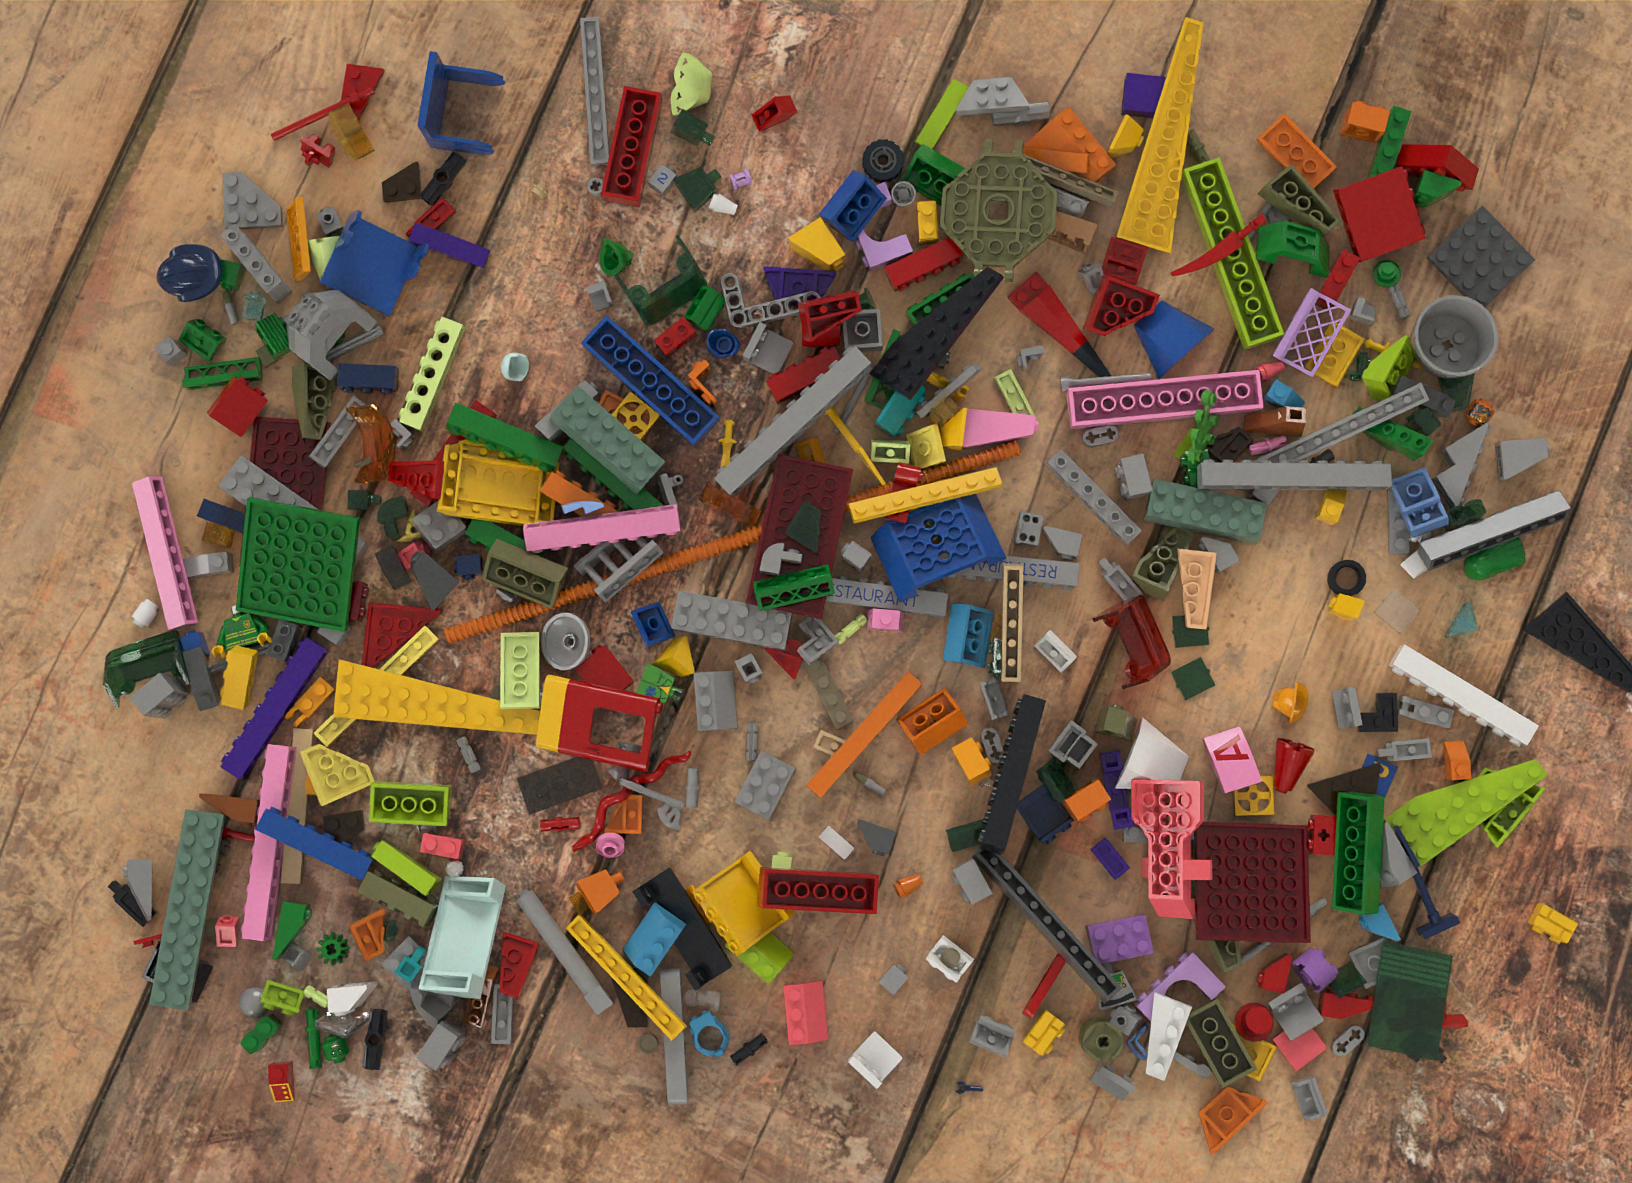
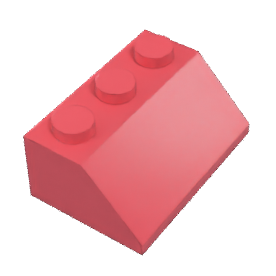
[784,981,828,1045]

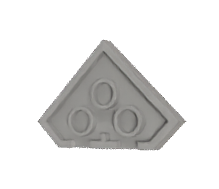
[223,172,283,230]

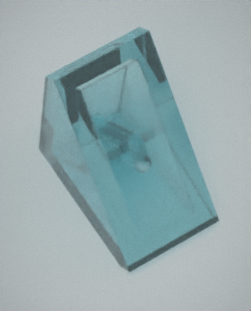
[1444,602,1479,638]

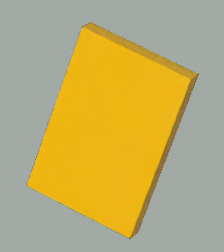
[1304,321,1365,388]
[1232,1024,1277,1082]

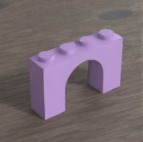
[855,182,913,272]
[1135,951,1226,1022]

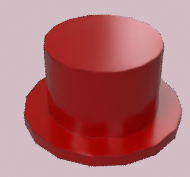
[1235,1003,1274,1042]

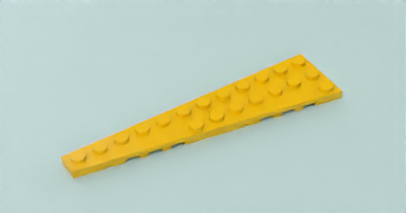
[1116,17,1204,254]
[333,659,540,735]

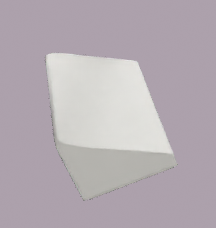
[1034,630,1077,673]

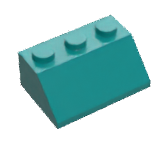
[875,386,926,439]

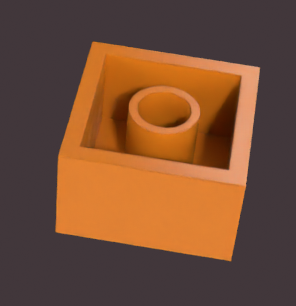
[1339,101,1390,143]

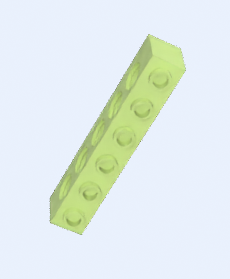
[398,317,466,433]

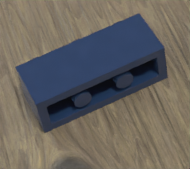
[337,363,399,394]

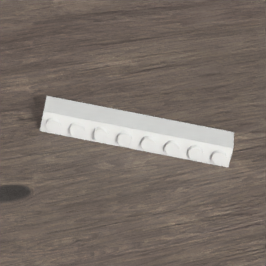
[1389,644,1539,747]

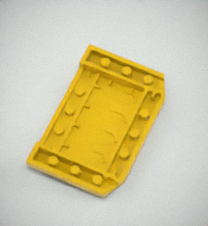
[437,439,559,526]

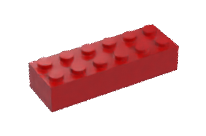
[601,86,663,208]
[757,867,879,914]

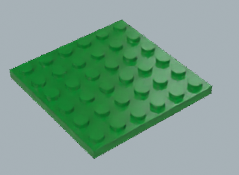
[235,497,360,632]

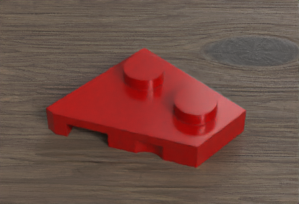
[765,638,805,679]

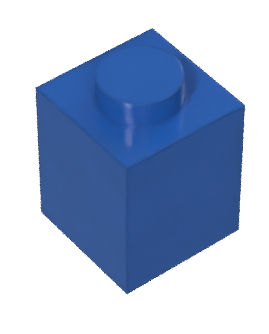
[180,630,210,656]

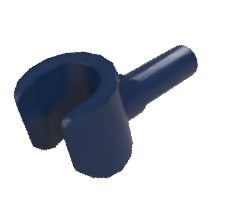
[956,1081,983,1094]

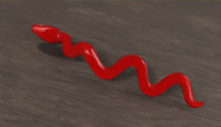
[572,751,691,852]

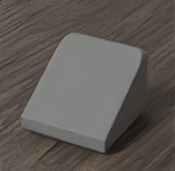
[282,942,313,971]

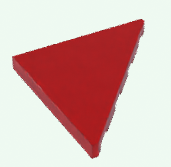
[361,602,443,668]

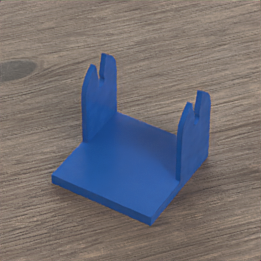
[417,51,505,155]
[319,210,429,316]

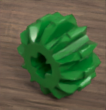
[316,932,350,966]

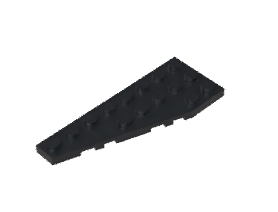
[870,267,1004,401]

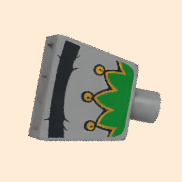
[1097,962,1137,1011]

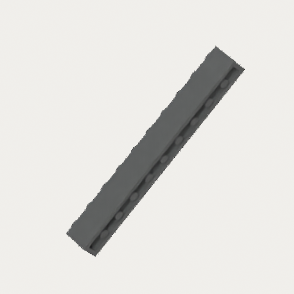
[972,849,1122,1004]

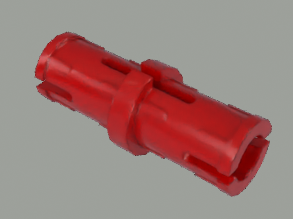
[540,817,580,832]

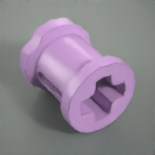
[729,168,753,191]

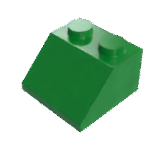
[1413,170,1462,208]

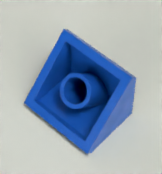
[631,601,675,649]

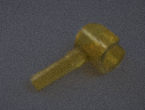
[989,615,1002,642]

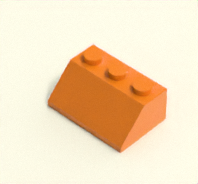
[896,688,969,755]

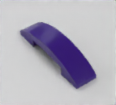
[1100,750,1134,830]

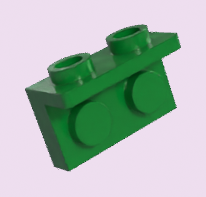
[178,319,227,361]

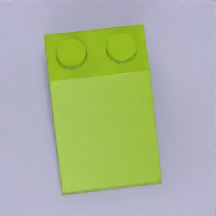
[1362,335,1416,401]

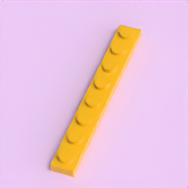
[849,467,1002,524]
[566,914,687,1041]

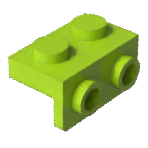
[259,980,304,1016]

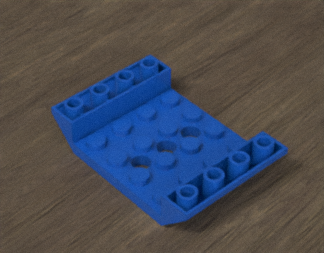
[870,494,1006,603]

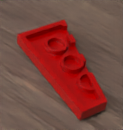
[388,460,444,500]

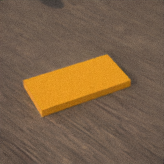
[286,197,311,281]

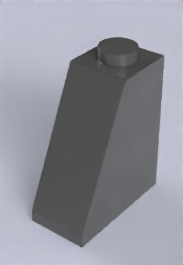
[409,549,459,611]

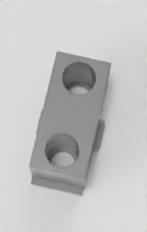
[1013,510,1043,547]

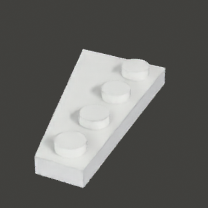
[1146,992,1192,1081]

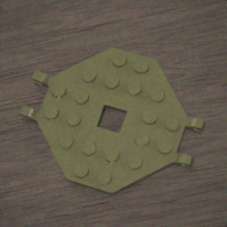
[940,139,1058,282]

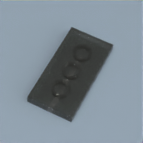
[517,757,603,815]

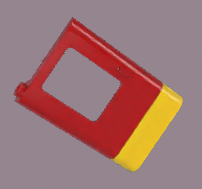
[536,674,663,772]

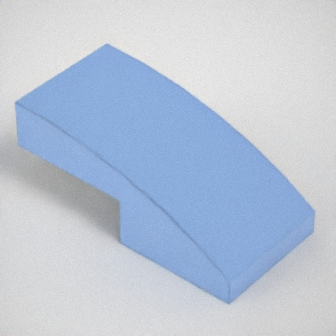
[561,501,604,514]

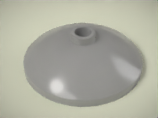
[541,613,590,670]

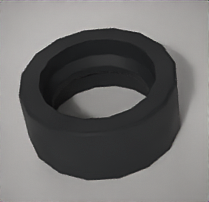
[1327,560,1366,596]

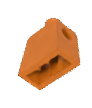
[575,870,625,915]

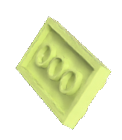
[500,632,540,710]

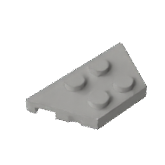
[956,77,1029,116]

